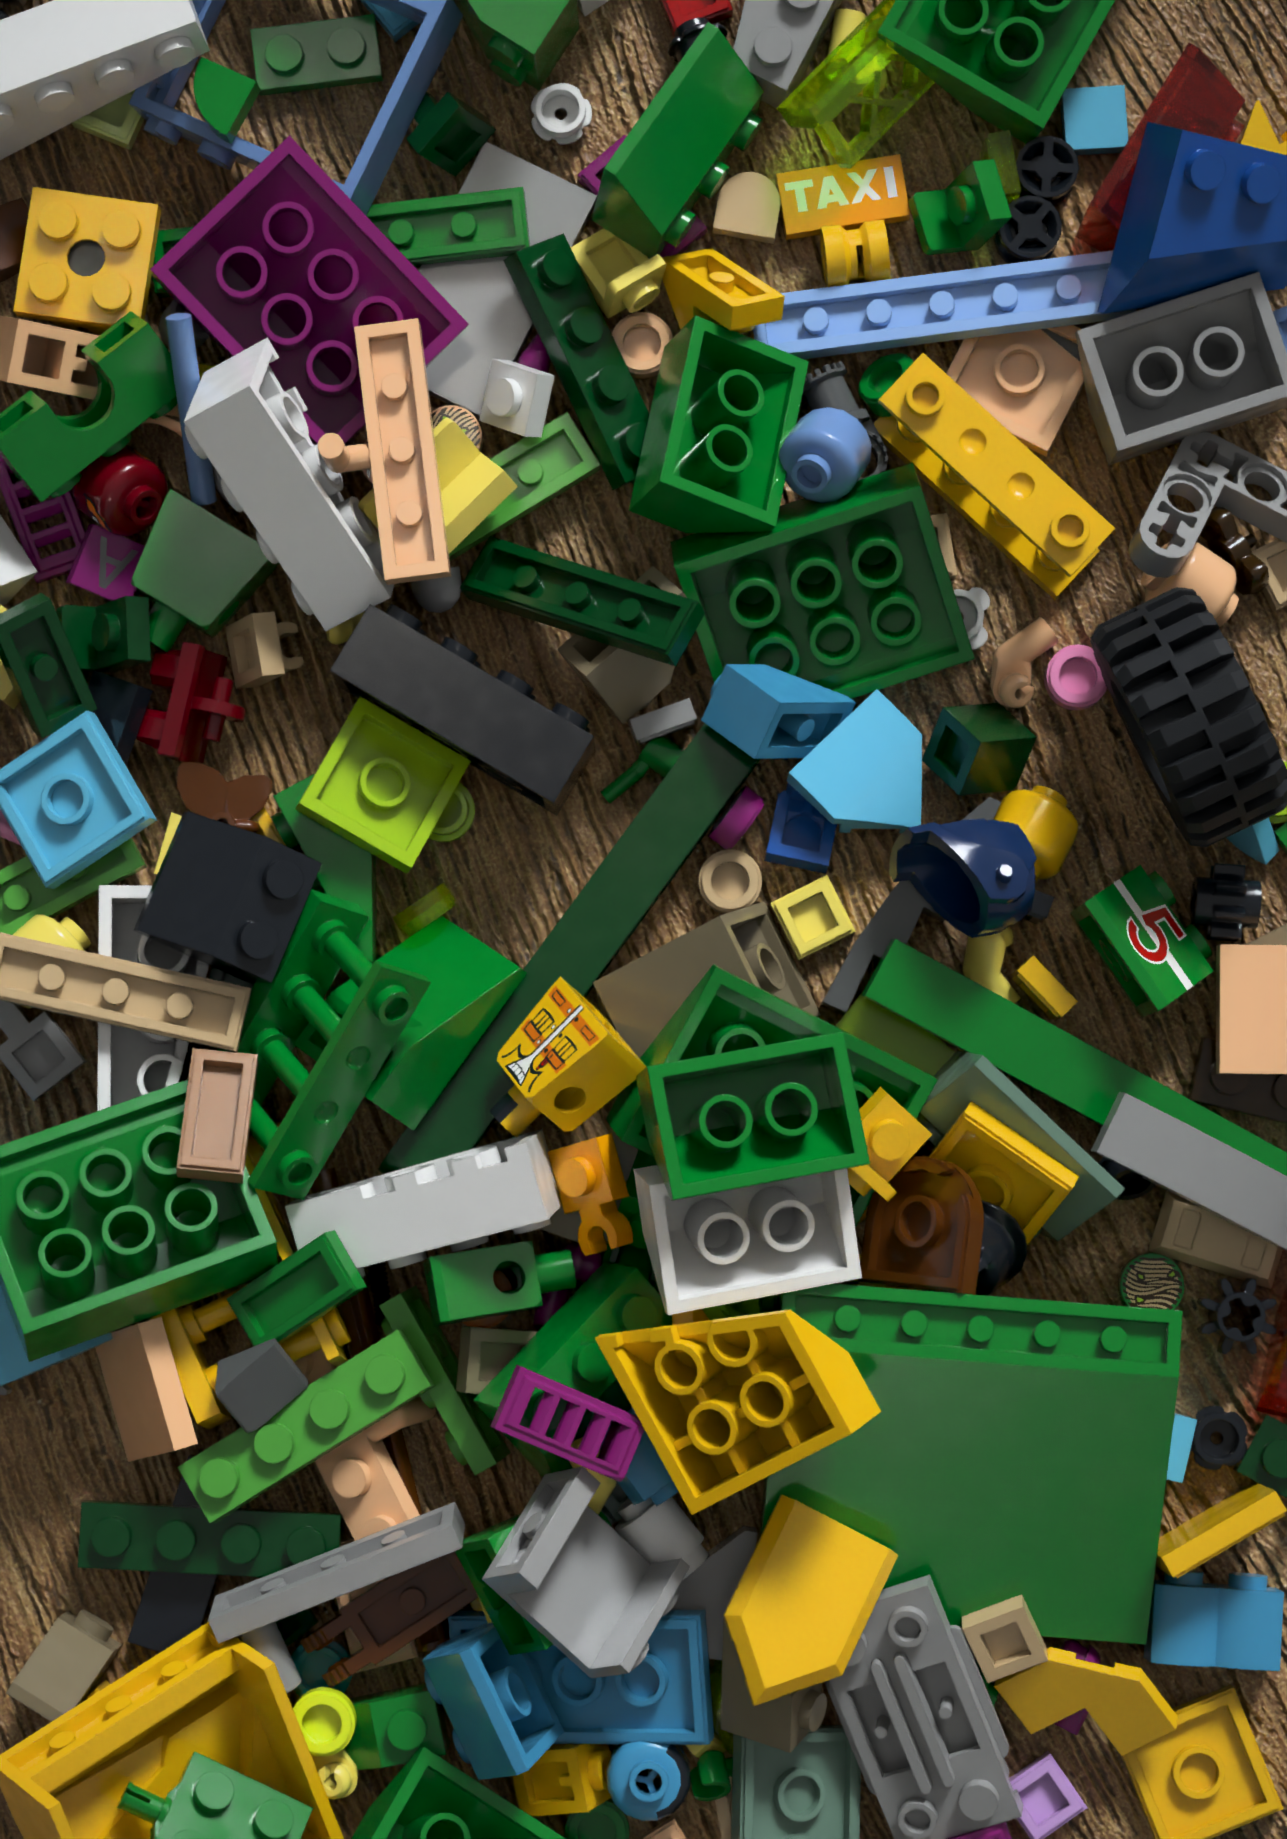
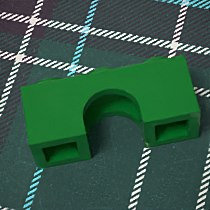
[0,311,177,502]

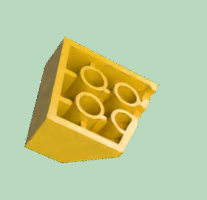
[595,1309,882,1515]

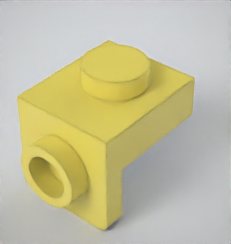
[571,228,667,319]

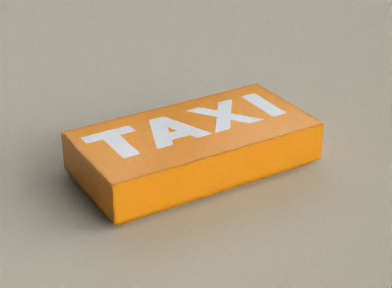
[775,154,910,240]

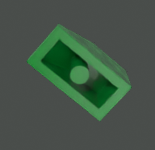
[344,1683,450,1770]

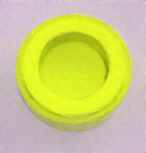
[293,1687,357,1757]

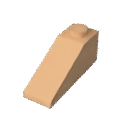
[0,315,201,417]

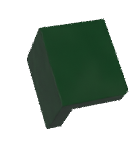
[922,703,1037,796]

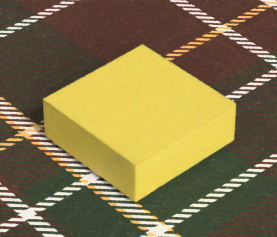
[770,875,856,961]

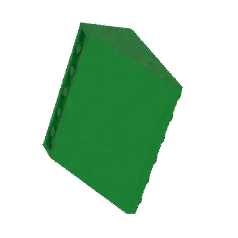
[760,1284,1183,1645]

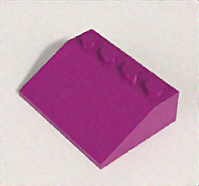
[150,135,469,446]

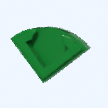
[194,57,261,144]

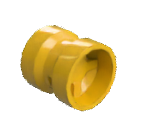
[820,220,891,287]

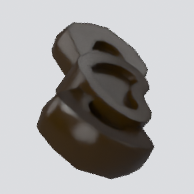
[1200,507,1269,595]

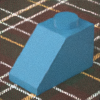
[701,664,856,759]

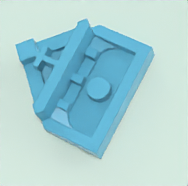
[787,689,922,833]

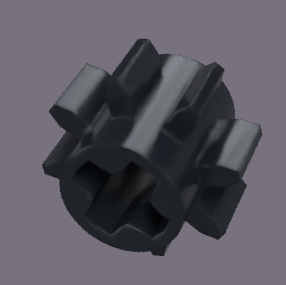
[1190,863,1262,942]
[1197,1278,1277,1355]

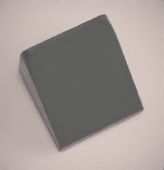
[215,1338,308,1434]

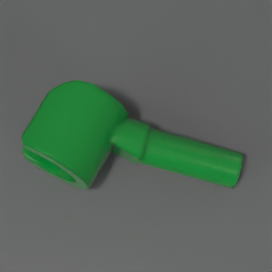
[600,737,684,804]
[690,1750,733,1801]

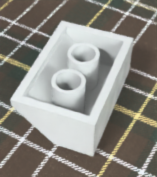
[634,1165,862,1315]

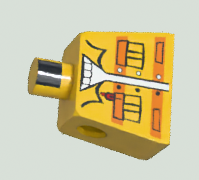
[489,976,646,1137]

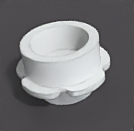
[531,83,592,145]

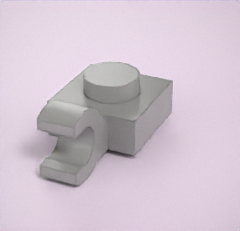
[0,1000,87,1101]

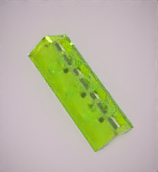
[777,0,935,169]

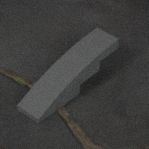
[820,797,1001,1015]

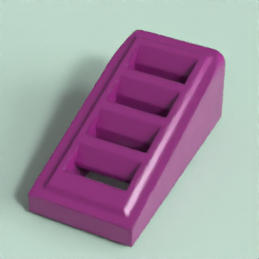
[0,456,86,584]
[490,1365,644,1482]

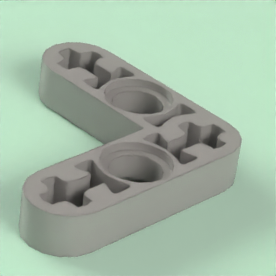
[1128,432,1287,578]

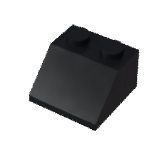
[134,811,322,983]

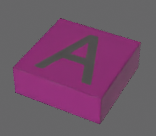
[66,524,145,601]

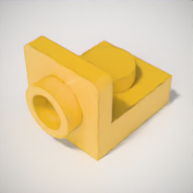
[847,1086,932,1202]
[513,1744,612,1817]

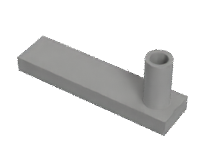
[208,1502,465,1693]

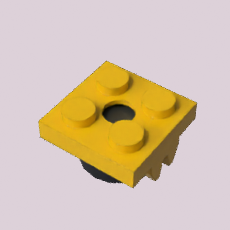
[13,187,161,335]

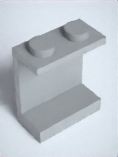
[482,1466,690,1678]

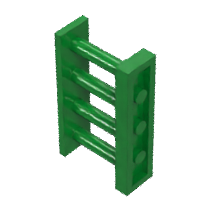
[217,889,431,1200]

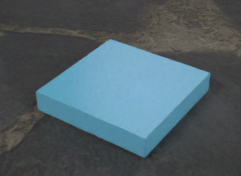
[0,711,157,889]

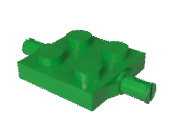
[117,1751,313,1839]

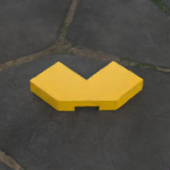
[994,1647,1178,1756]

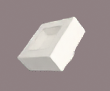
[479,359,555,438]

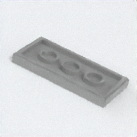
[419,141,597,419]

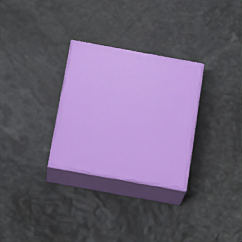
[1009,1751,1088,1839]

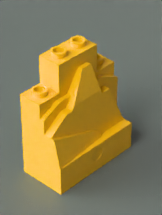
[0,1622,344,1839]

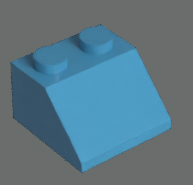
[422,1623,564,1780]

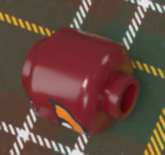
[73,445,168,537]

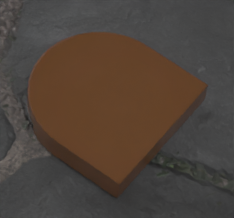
[858,1156,984,1295]

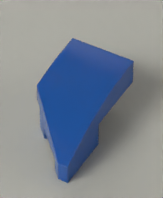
[764,783,837,874]

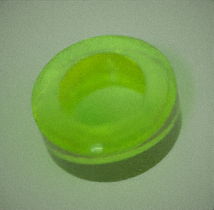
[392,882,456,937]

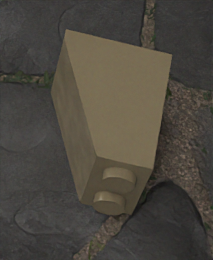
[592,901,821,1058]

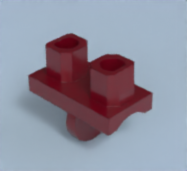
[136,642,246,763]

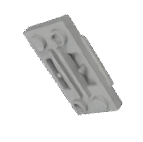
[824,1575,1023,1839]

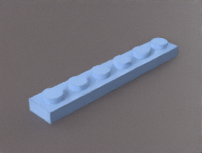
[753,250,1136,359]

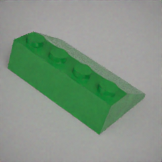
[876,0,1115,144]
[670,463,975,699]
[605,964,938,1228]
[0,1079,277,1362]

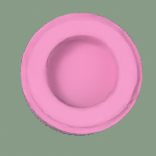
[1044,645,1107,710]

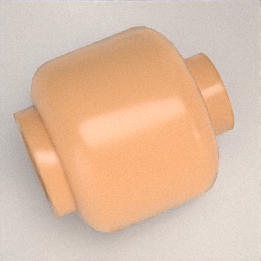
[1141,542,1239,627]

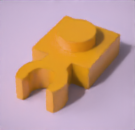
[547,1133,633,1256]

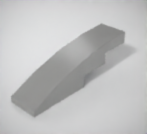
[1091,1092,1287,1251]

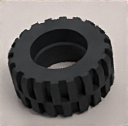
[1090,587,1287,847]

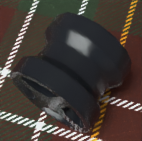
[1011,136,1079,207]
[994,195,1062,264]

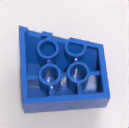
[1098,121,1287,314]

